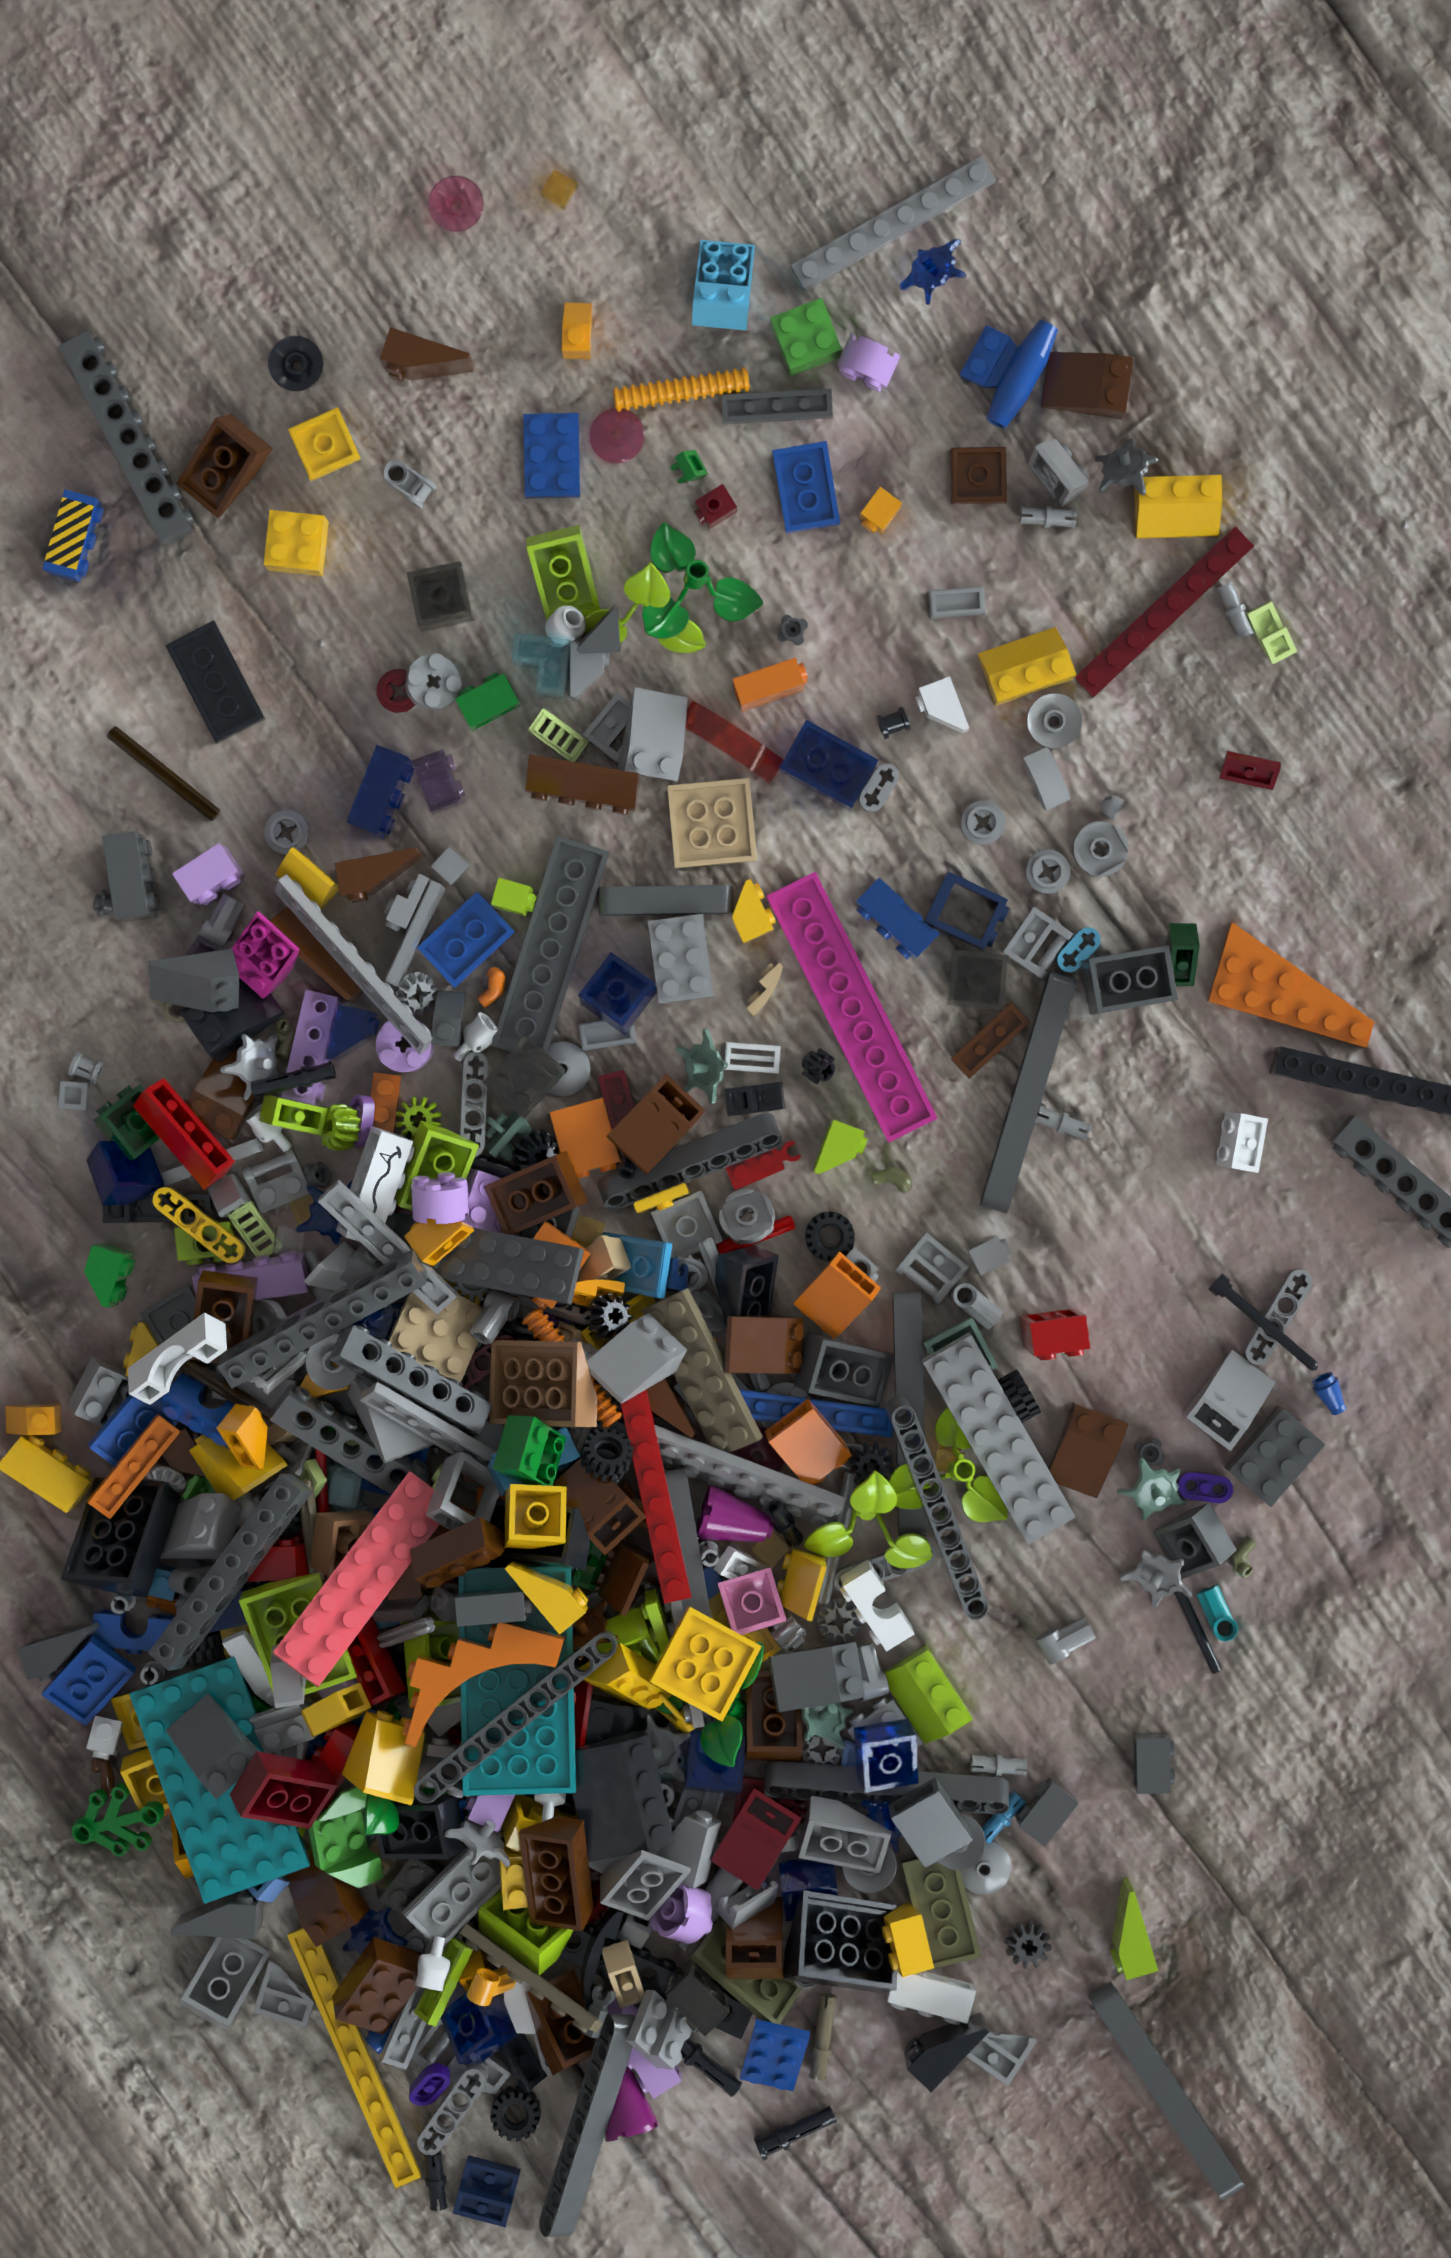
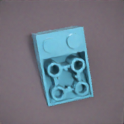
[692,240,755,331]

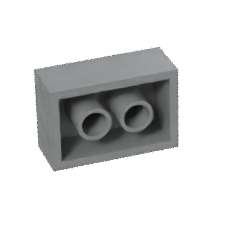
[648,914,714,1005]

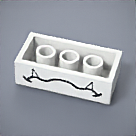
[336,1126,414,1242]

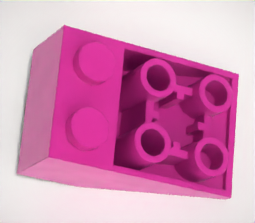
[232,911,300,999]

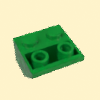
[84,1243,136,1308]
[492,1415,566,1486]

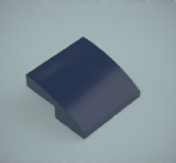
[453,2155,521,2228]

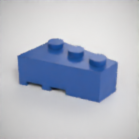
[855,878,940,960]

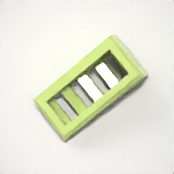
[528,708,589,762]
[228,1201,283,1257]

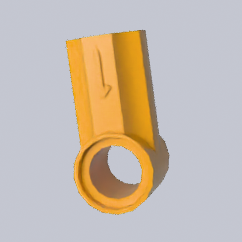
[467,1967,516,2006]

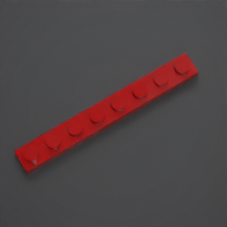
[621,1389,692,1604]

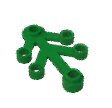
[72,1783,164,1857]

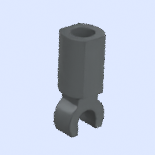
[581,1985,616,2038]

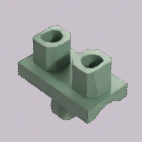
[484,1109,531,1161]

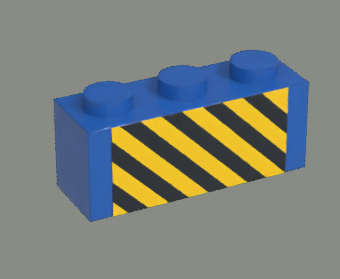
[43,489,104,583]

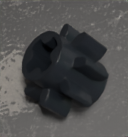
[802,1048,835,1085]

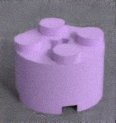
[837,333,901,392]
[376,1020,434,1073]
[411,1172,469,1224]
[650,1884,713,1944]

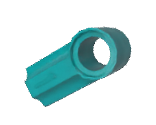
[1196,1584,1238,1642]

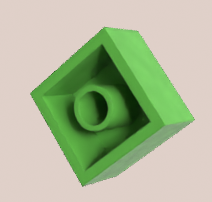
[770,298,842,377]

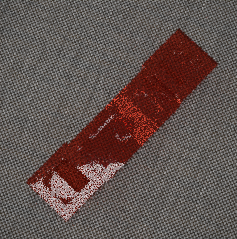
[685,701,785,784]

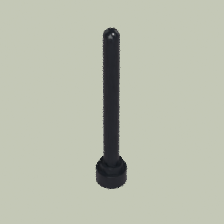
[1208,1273,1318,1371]

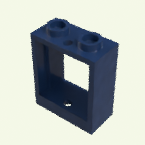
[924,871,1010,951]

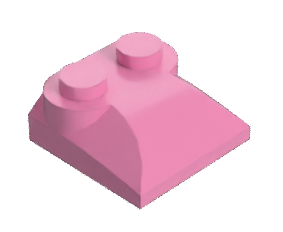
[717,1567,787,1635]

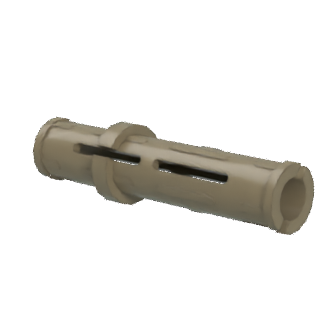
[809,1993,837,2081]

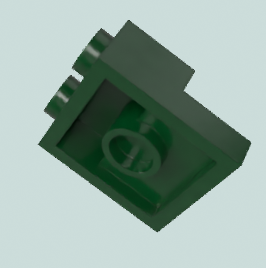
[93,1083,160,1161]

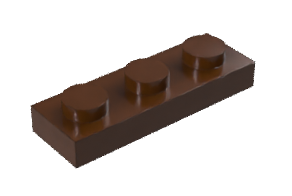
[950,1003,1030,1079]

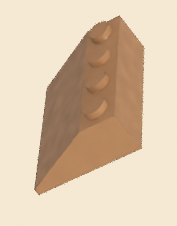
[489,1340,597,1427]

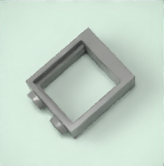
[425,1451,499,1530]

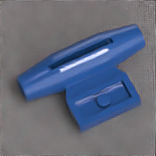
[960,320,1058,429]

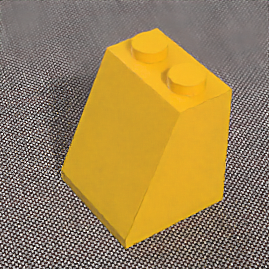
[189,1435,287,1501]
[342,1710,425,1805]

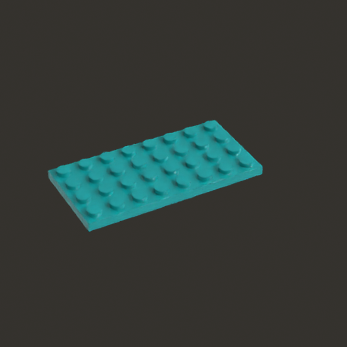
[458,1566,576,1796]
[129,1657,310,1904]

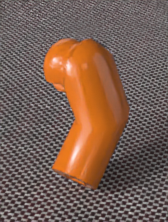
[477,967,506,1008]

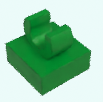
[671,450,708,484]

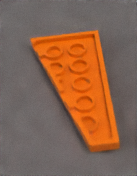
[1207,922,1375,1048]

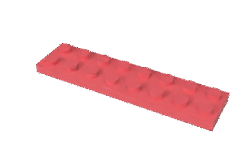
[272,1471,453,1688]

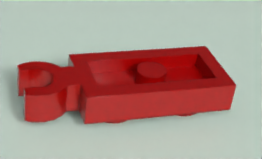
[725,1141,801,1190]

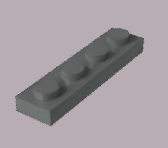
[721,388,833,425]

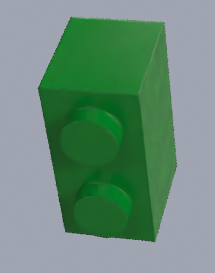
[455,673,521,732]

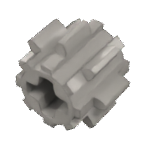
[770,1614,807,1651]

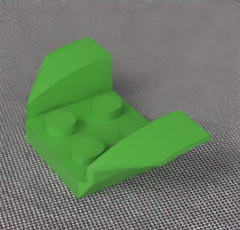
[309,1787,383,1888]

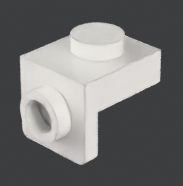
[86,1716,123,1760]

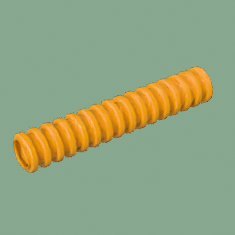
[613,367,750,412]

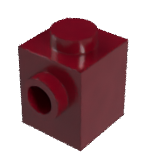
[693,484,737,530]

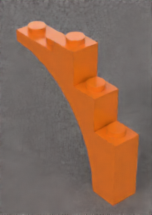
[402,1622,565,1747]

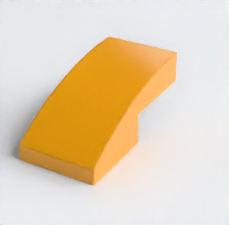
[572,1280,625,1307]

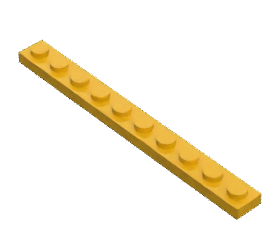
[287,1927,422,2188]

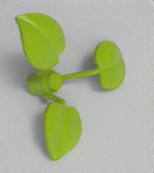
[584,562,706,653]
[889,1407,1008,1522]
[804,1470,933,1569]

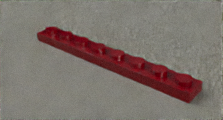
[1074,526,1254,698]

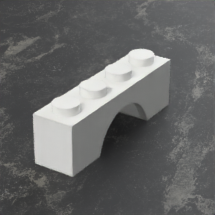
[128,1312,227,1405]

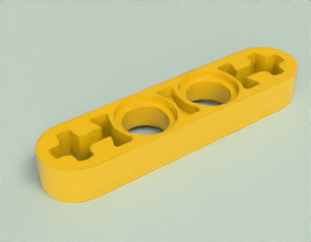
[153,1187,245,1263]

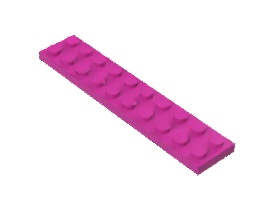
[766,871,938,1143]

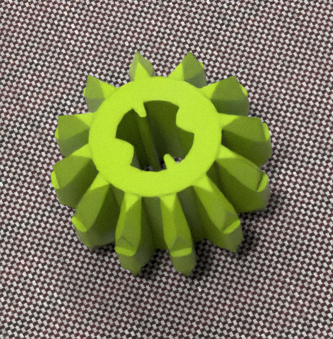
[396,1097,442,1141]
[319,1104,361,1151]

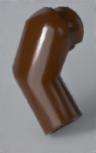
[91,1758,115,1799]

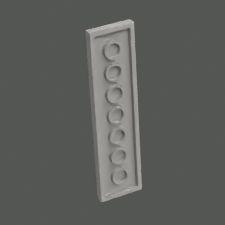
[921,1332,1075,1545]
[655,1425,846,1527]

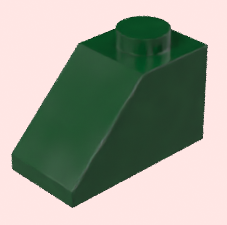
[1166,923,1200,986]

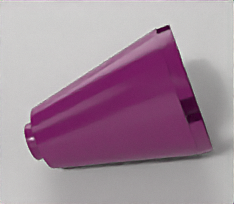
[696,1485,774,1542]
[604,2066,659,2142]

